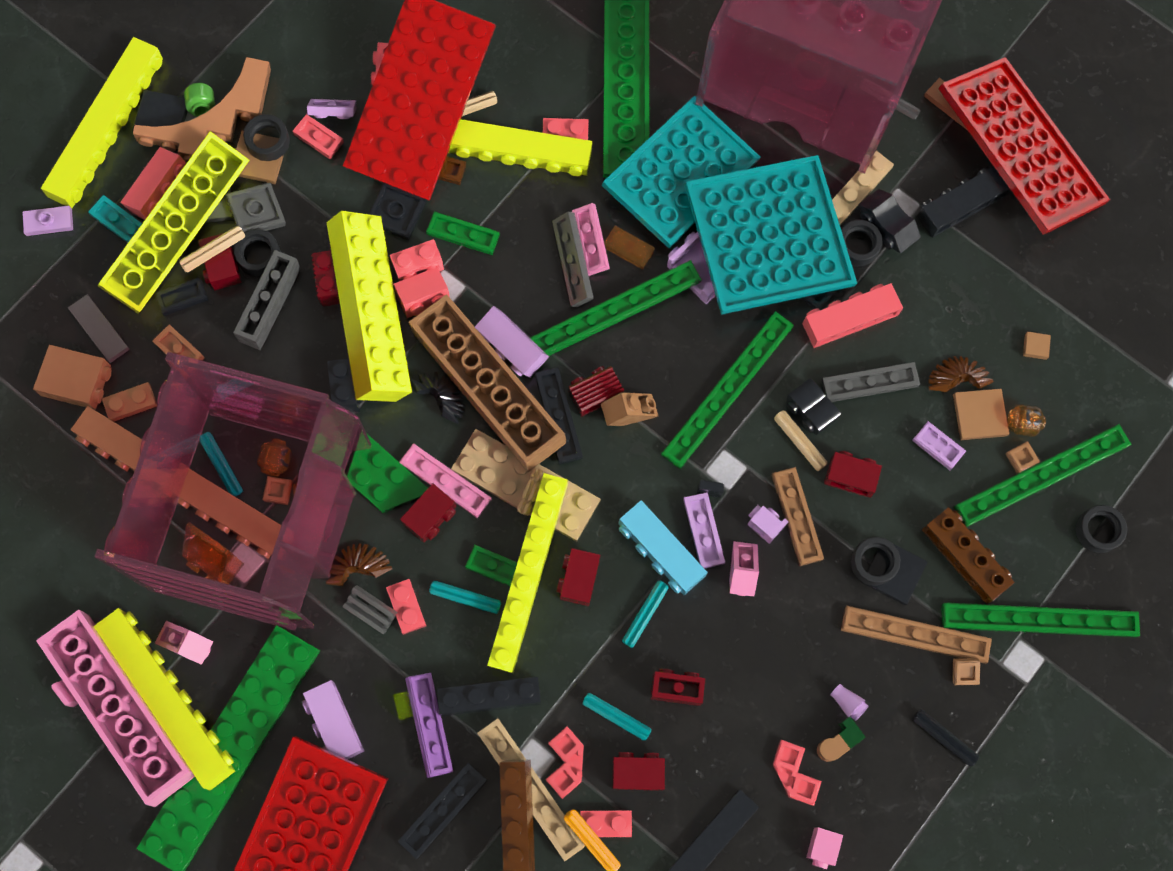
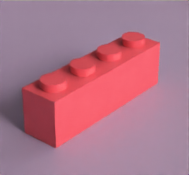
[802,283,903,348]

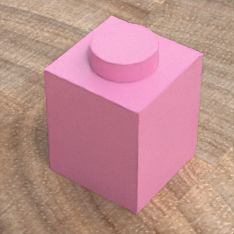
[806,827,843,869]

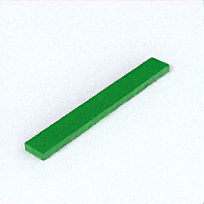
[530,260,702,356]
[661,311,794,469]
[953,424,1132,527]
[942,603,1140,637]

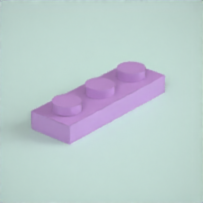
[683,492,725,569]

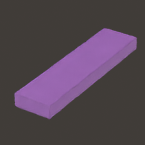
[405,673,453,778]

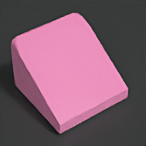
[51,680,78,707]

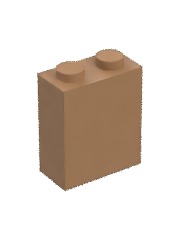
[33,345,111,410]

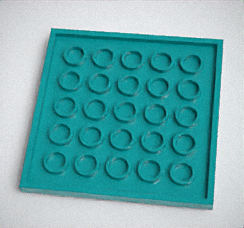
[685,155,857,315]

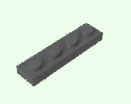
[552,212,594,307]
[821,362,920,402]

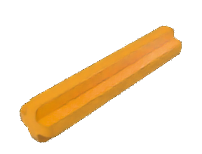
[564,809,621,871]

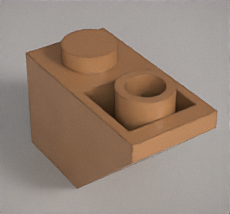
[601,393,658,426]

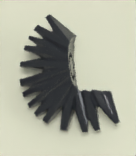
[410,372,466,424]

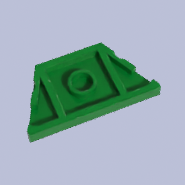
[346,430,428,513]

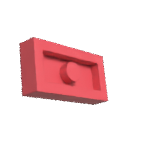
[293,114,344,159]
[543,118,589,140]
[386,579,426,635]
[580,811,632,837]

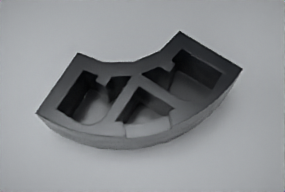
[858,188,921,253]

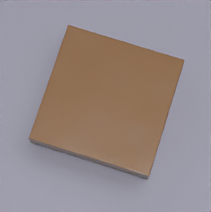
[236,131,284,184]
[953,389,1009,440]

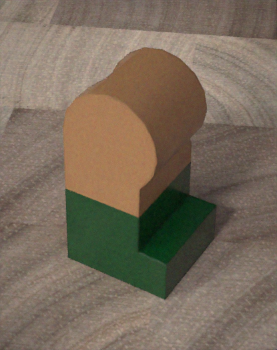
[817,717,866,762]

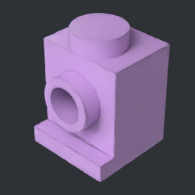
[747,505,789,544]

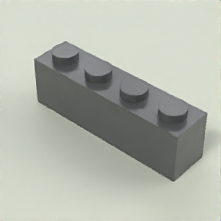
[233,250,301,350]

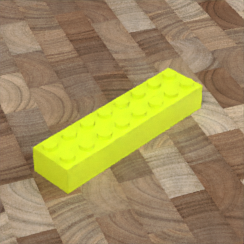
[98,131,250,314]
[326,211,412,402]

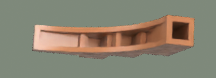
[133,57,271,163]

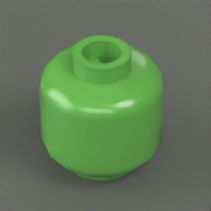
[184,83,215,117]

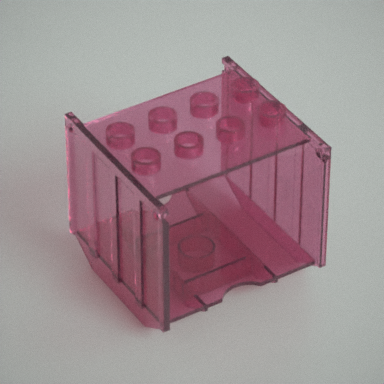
[696,0,942,174]
[95,352,371,631]

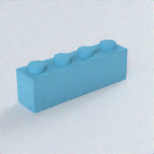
[619,500,708,595]

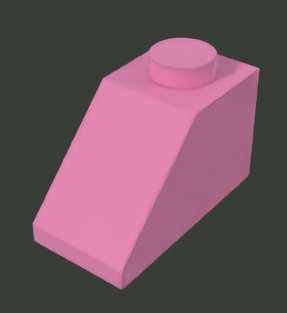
[729,541,759,596]
[155,621,213,665]

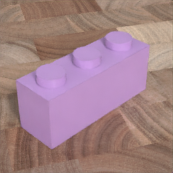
[475,306,549,377]
[302,680,364,759]

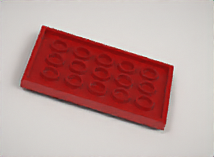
[234,736,388,871]

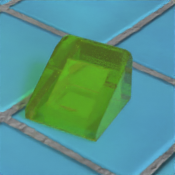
[393,691,413,720]

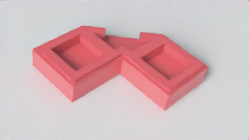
[546,727,584,799]
[773,740,822,806]

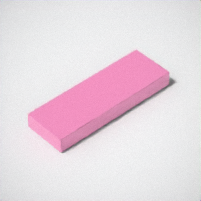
[572,203,610,276]

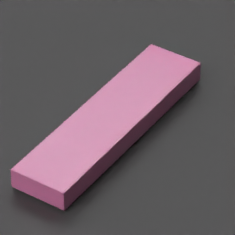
[400,443,492,519]

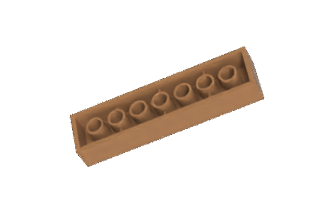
[409,294,566,472]

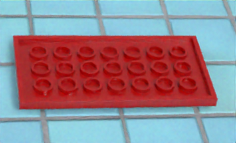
[343,0,496,201]
[938,57,1110,235]

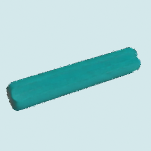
[199,432,243,496]
[429,581,501,614]
[622,581,669,648]
[582,693,651,740]

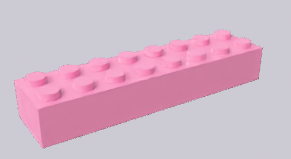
[36,610,195,807]

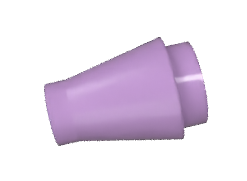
[831,684,869,721]

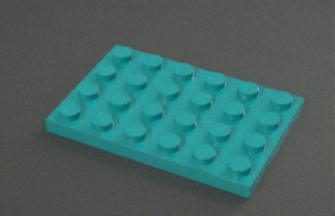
[602,96,761,248]

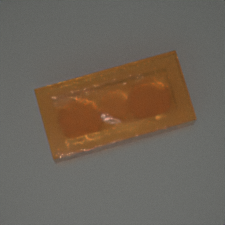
[604,226,655,269]

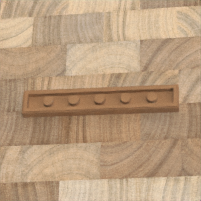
[841,606,992,664]

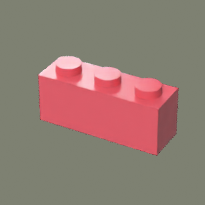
[120,147,187,220]

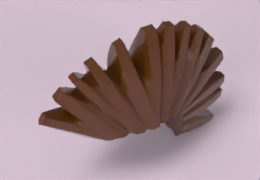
[928,356,994,392]
[326,544,392,586]

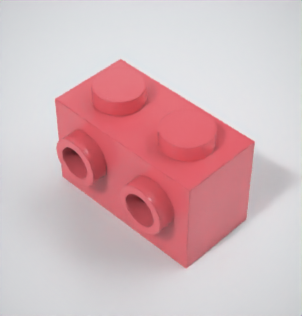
[390,239,444,281]
[394,267,450,318]

